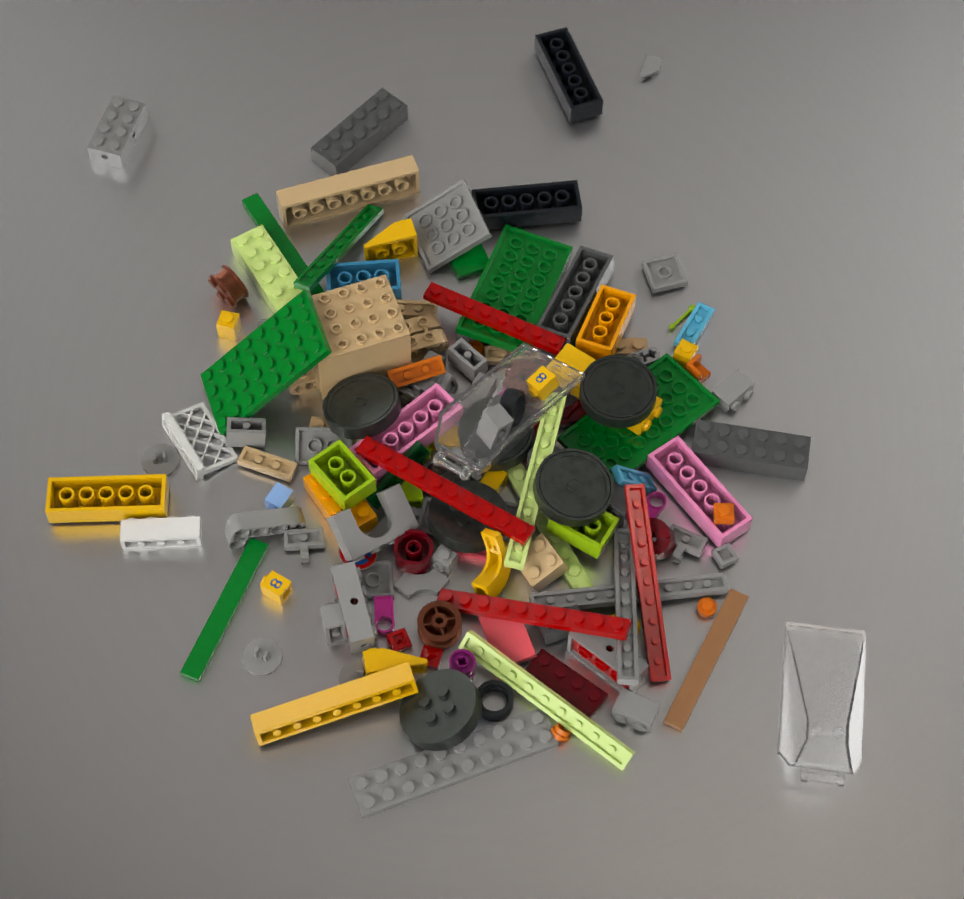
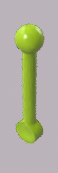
[669,305,696,330]

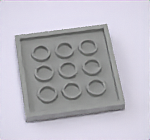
[403,179,492,273]

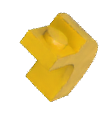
[471,528,511,597]

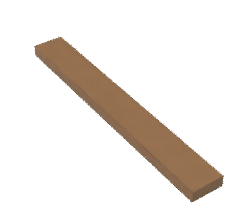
[663,589,749,732]

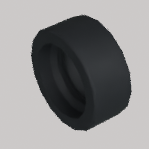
[500,388,526,427]
[478,680,514,722]

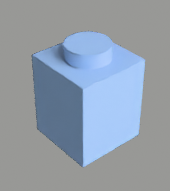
[264,482,295,510]

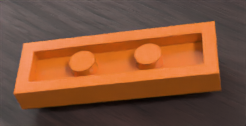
[386,355,446,388]

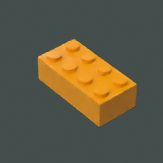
[576,284,636,360]
[303,473,378,534]

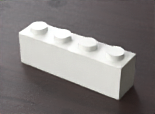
[120,515,202,550]

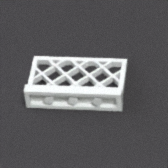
[162,402,238,481]

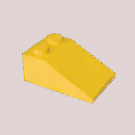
[364,218,418,261]

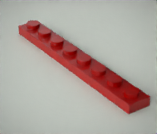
[423,282,566,355]

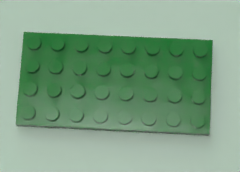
[455,224,573,357]
[200,289,332,437]
[557,353,720,482]

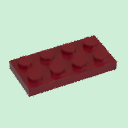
[525,648,608,719]

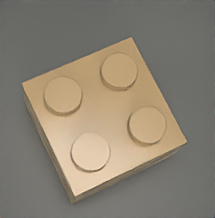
[520,533,570,592]

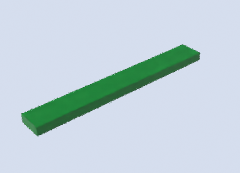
[242,193,325,296]
[293,204,383,292]
[180,538,269,682]

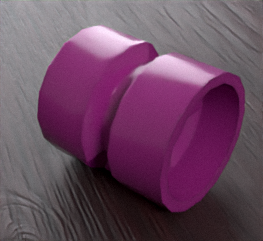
[449,649,476,681]

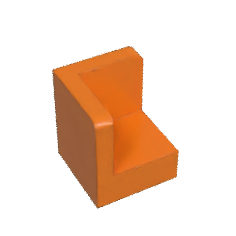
[685,354,711,384]

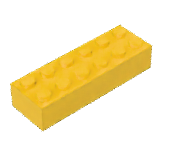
[45,474,169,523]

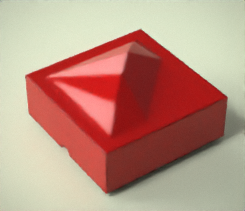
[385,628,413,652]
[420,645,443,670]

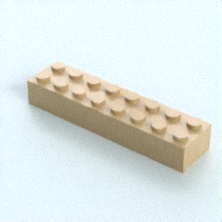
[276,155,420,229]

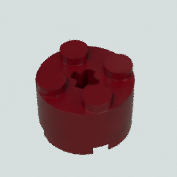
[649,518,676,561]
[394,529,434,575]

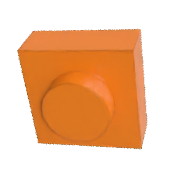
[713,503,735,524]

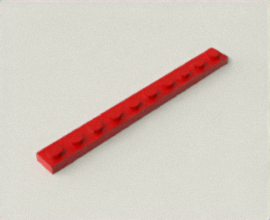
[356,436,535,546]
[624,484,672,683]
[437,588,632,641]

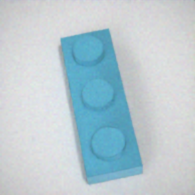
[673,302,715,347]
[611,464,657,494]

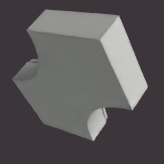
[394,568,450,599]

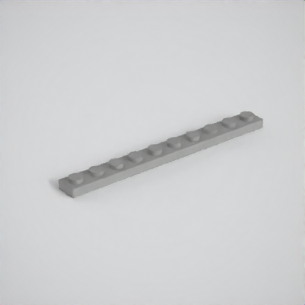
[613,528,639,685]
[529,573,729,610]

